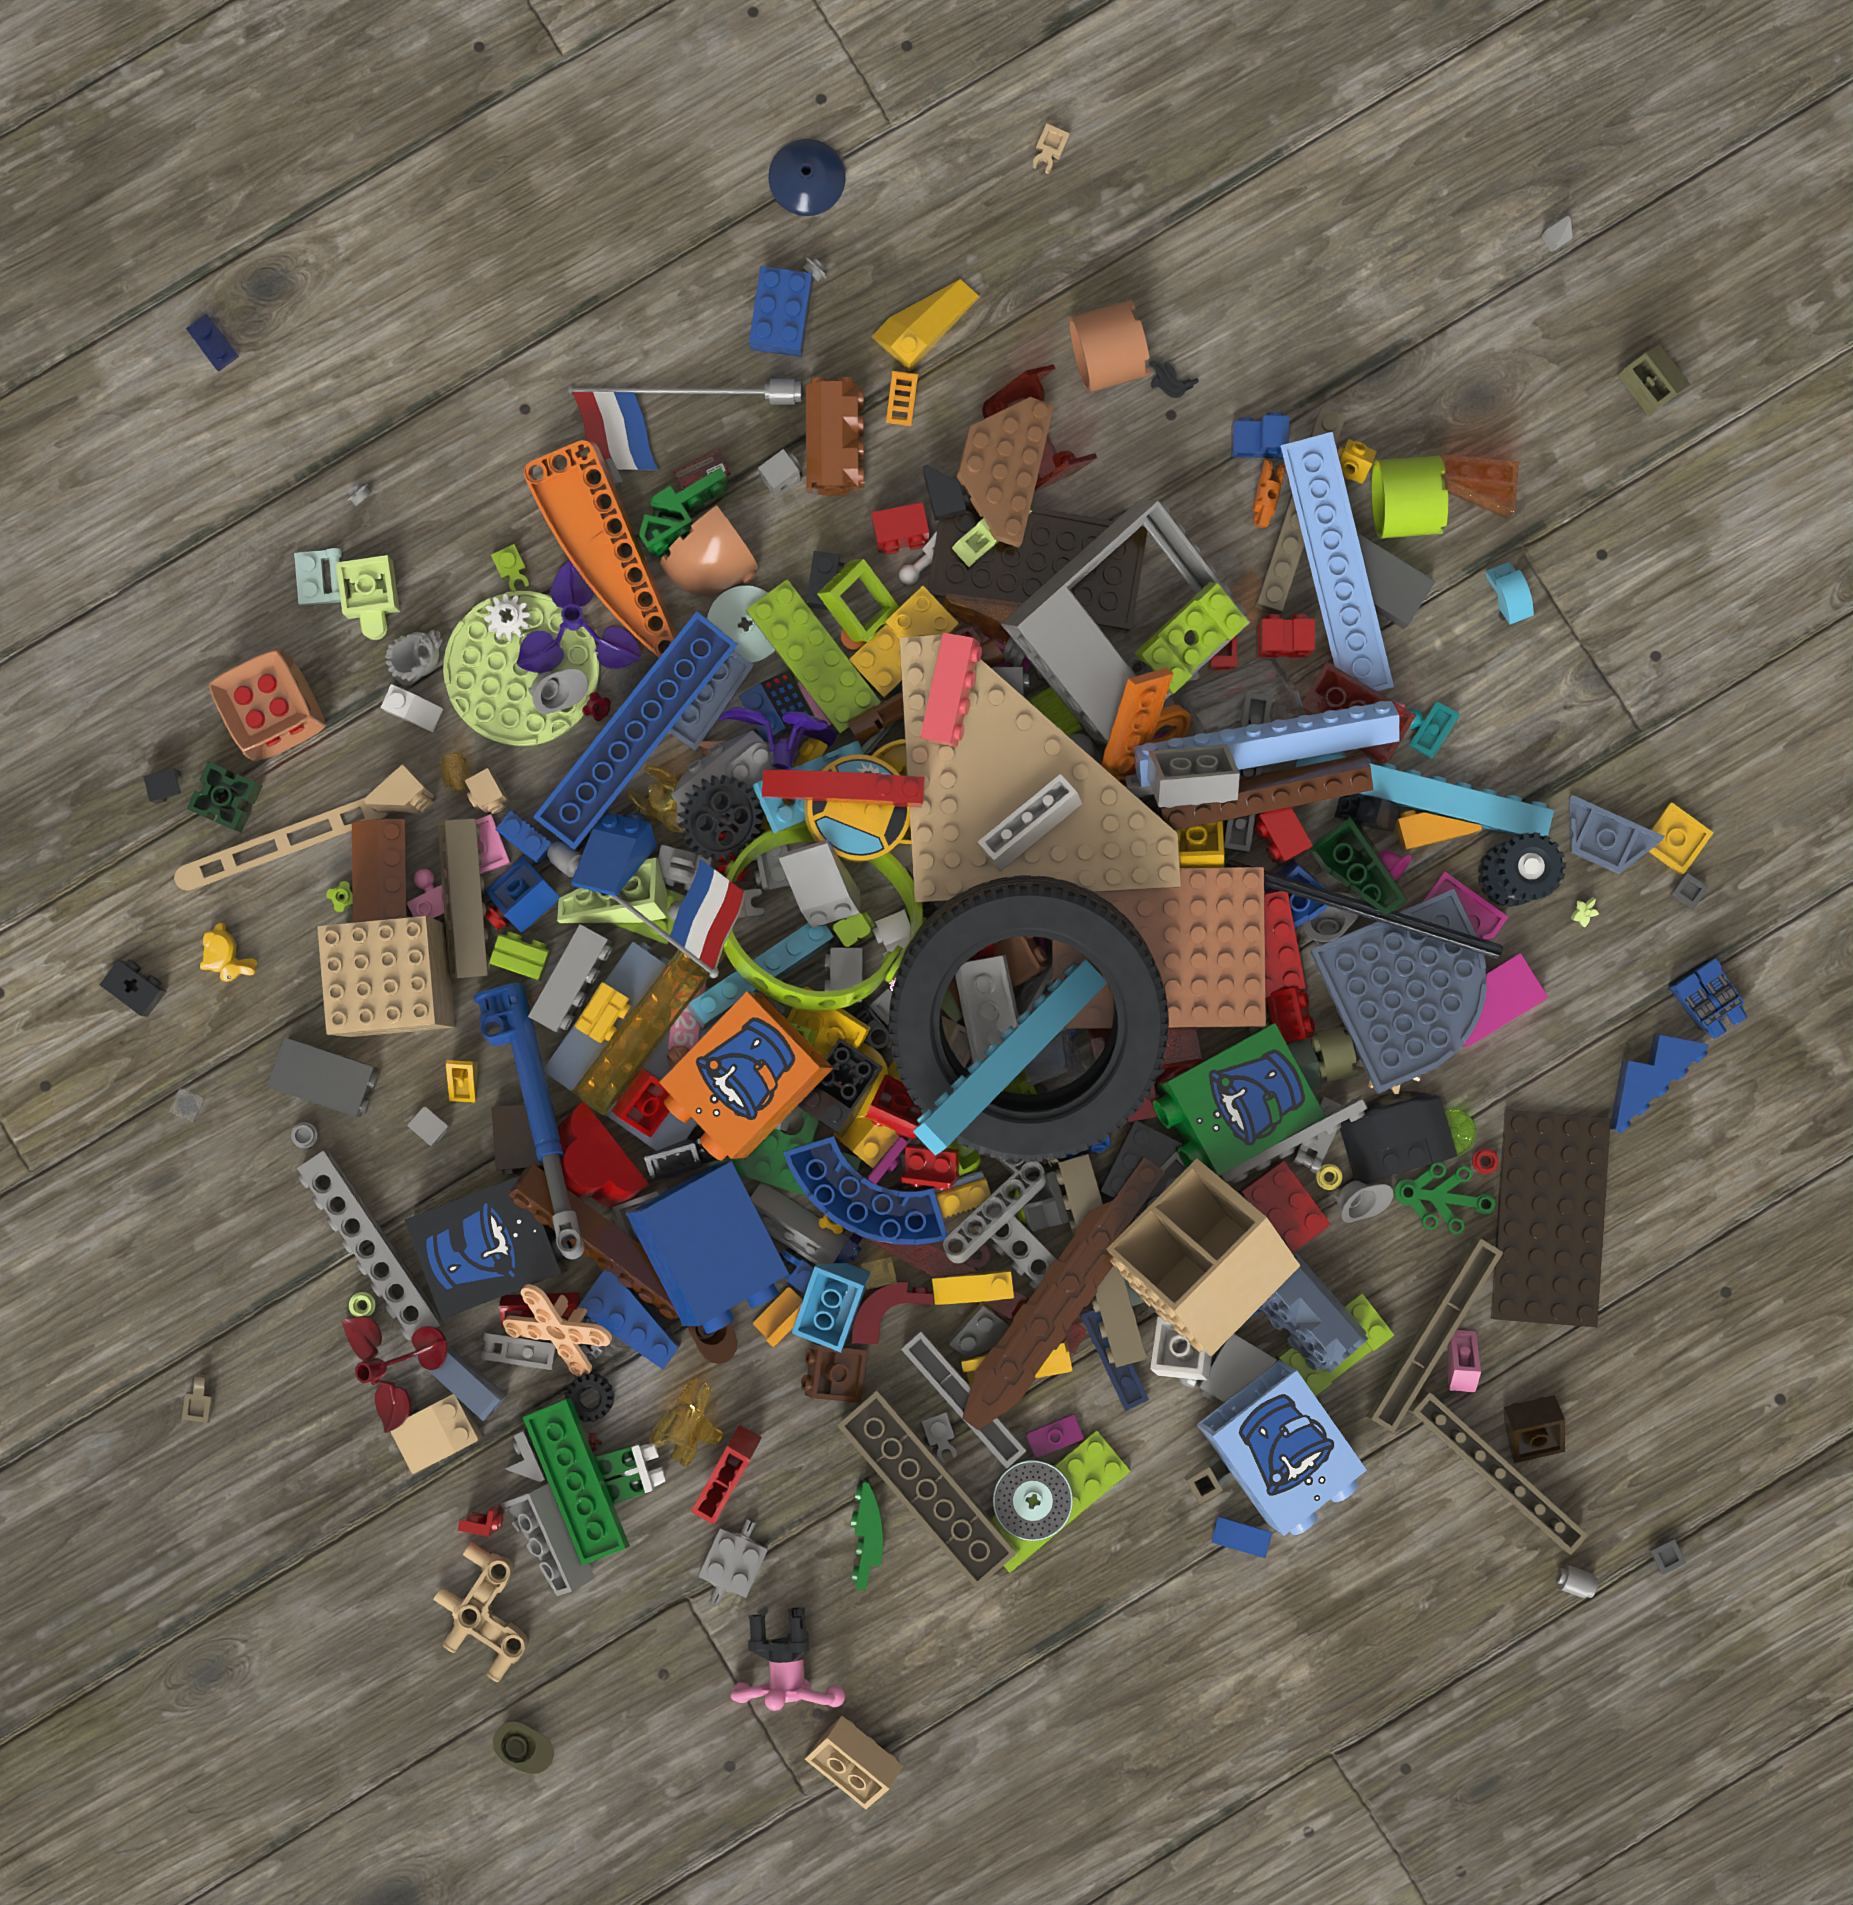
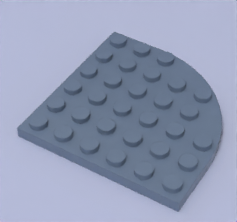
[1310,889,1487,1094]

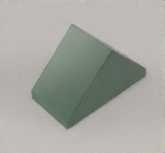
[1286,1038,1321,1090]

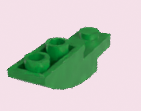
[850,1479,883,1591]

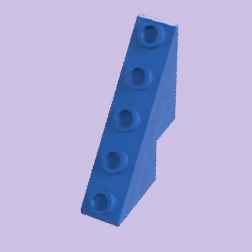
[1610,1035,1709,1133]

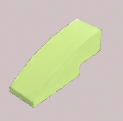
[952,510,1032,567]

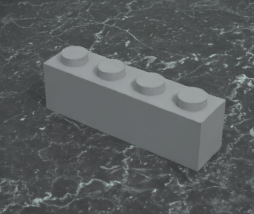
[500,1483,595,1596]

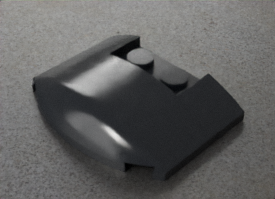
[1340,1091,1457,1183]

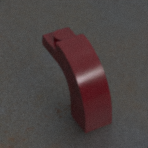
[852,1281,933,1344]

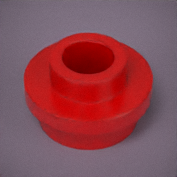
[1472,1148,1499,1174]

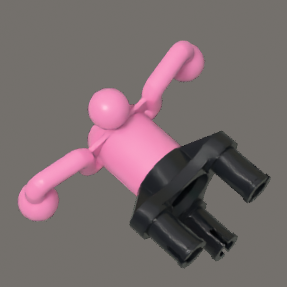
[730,1607,846,1711]

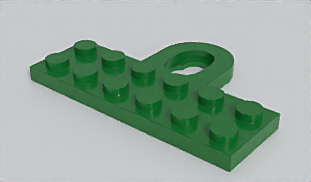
[705,1111,861,1196]

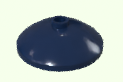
[768,139,845,216]

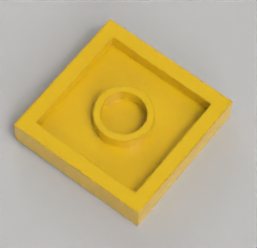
[1649,802,1714,875]

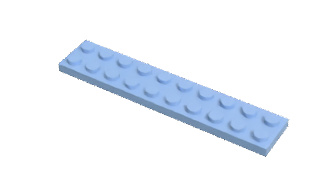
[1281,431,1394,700]

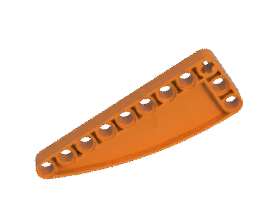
[524,440,677,658]

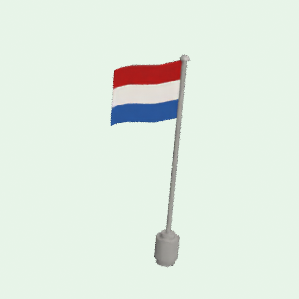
[568,378,802,470]
[547,841,745,978]

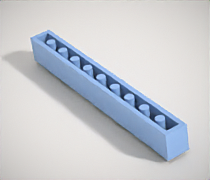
[1134,701,1399,787]

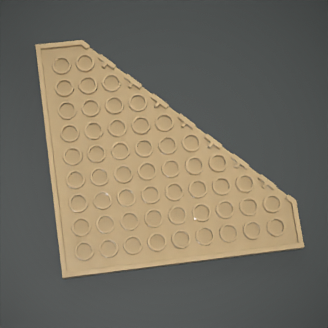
[900,635,1181,902]

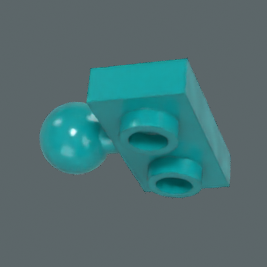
[1402,701,1460,760]

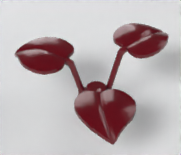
[342,1316,447,1433]

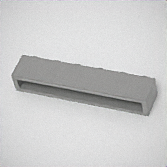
[901,1329,1026,1469]

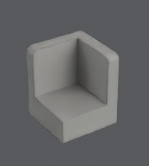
[407,1107,452,1146]

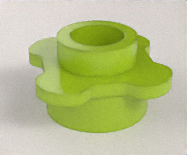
[326,881,353,912]

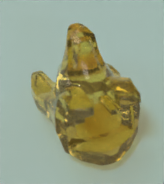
[627,765,684,832]
[649,1377,723,1467]

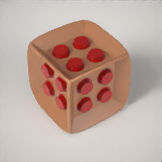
[208,649,326,761]

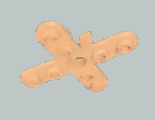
[503,1284,612,1376]

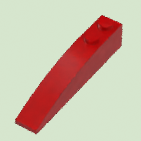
[762,770,925,808]

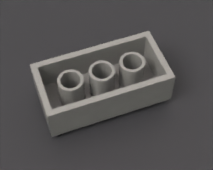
[528,924,614,1033]

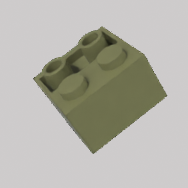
[1618,344,1691,416]

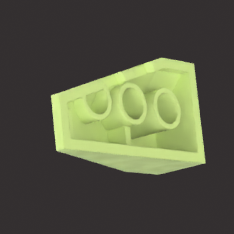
[557,858,668,923]

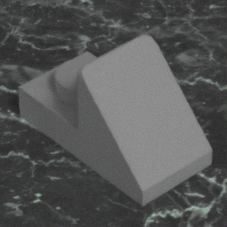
[505,1428,547,1482]

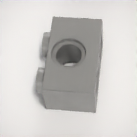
[758,449,801,499]

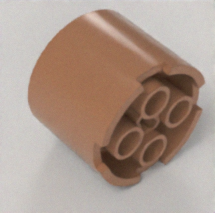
[1068,300,1151,393]

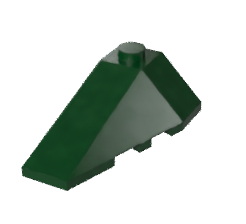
[1309,817,1407,916]

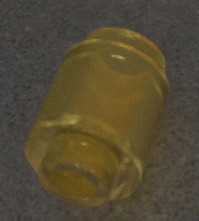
[440,752,470,792]

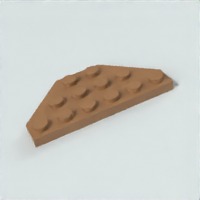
[956,397,1054,547]

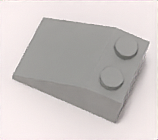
[779,839,860,928]

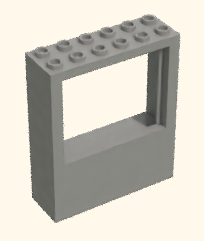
[1000,500,1250,746]

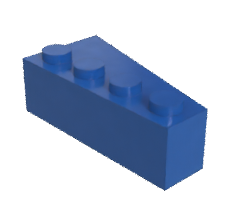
[577,1271,681,1370]

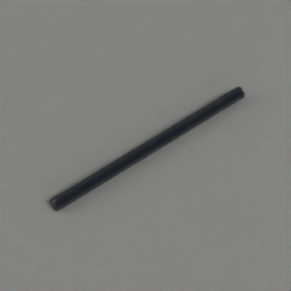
[1225,860,1503,959]

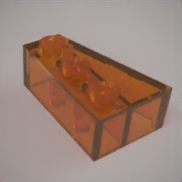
[1440,454,1519,519]

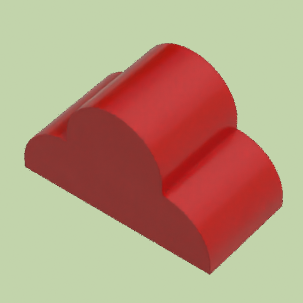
[557,1101,649,1208]

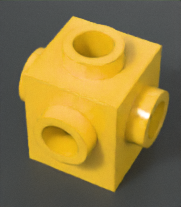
[1337,439,1377,484]

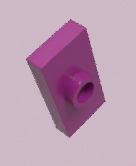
[1025,1414,1084,1459]

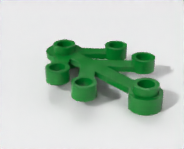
[1394,1162,1496,1234]

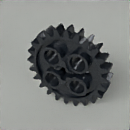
[677,774,762,861]

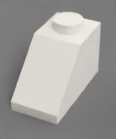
[380,684,444,732]

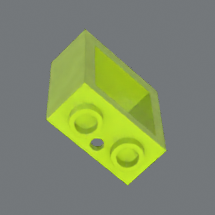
[817,558,899,642]

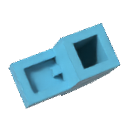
[1486,562,1534,624]

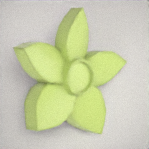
[1571,897,1599,927]

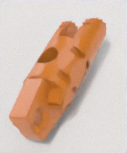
[1252,459,1286,528]

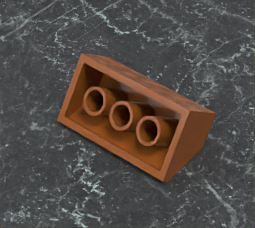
[351,819,406,923]

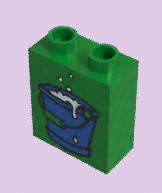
[1153,1023,1326,1176]

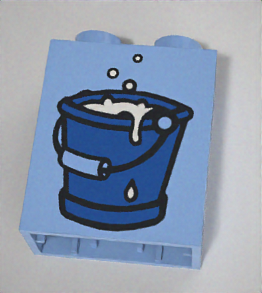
[1197,1360,1367,1536]

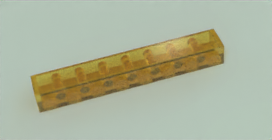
[572,948,726,1116]

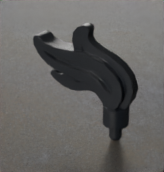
[1149,361,1199,398]

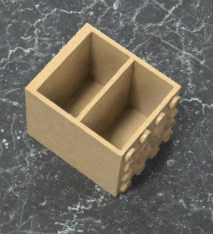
[317,916,455,1037]
[1107,1159,1300,1357]

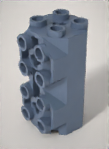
[1258,1253,1368,1372]

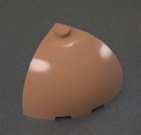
[660,505,759,596]

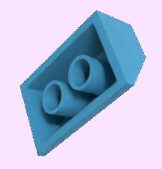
[792,1263,871,1352]

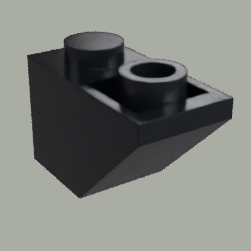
[1334,794,1400,832]

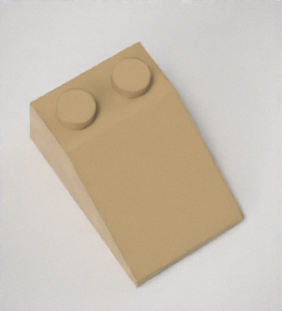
[391,1394,483,1474]

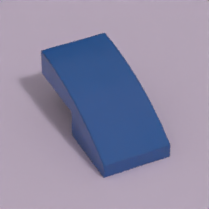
[1211,1516,1273,1558]

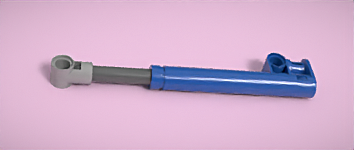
[474,983,585,1259]

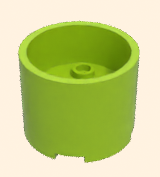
[1371,455,1448,539]

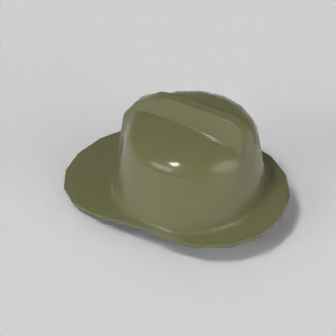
[493,1722,554,1775]

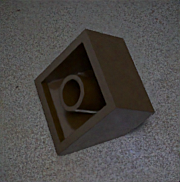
[1504,1395,1565,1463]

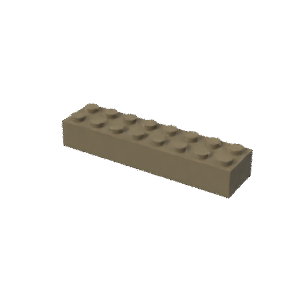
[837,1389,1018,1589]

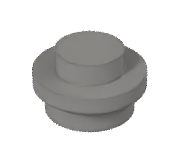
[291,1122,318,1148]

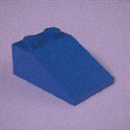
[571,813,657,896]

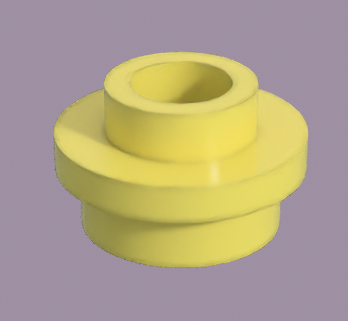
[1316,1164,1342,1190]

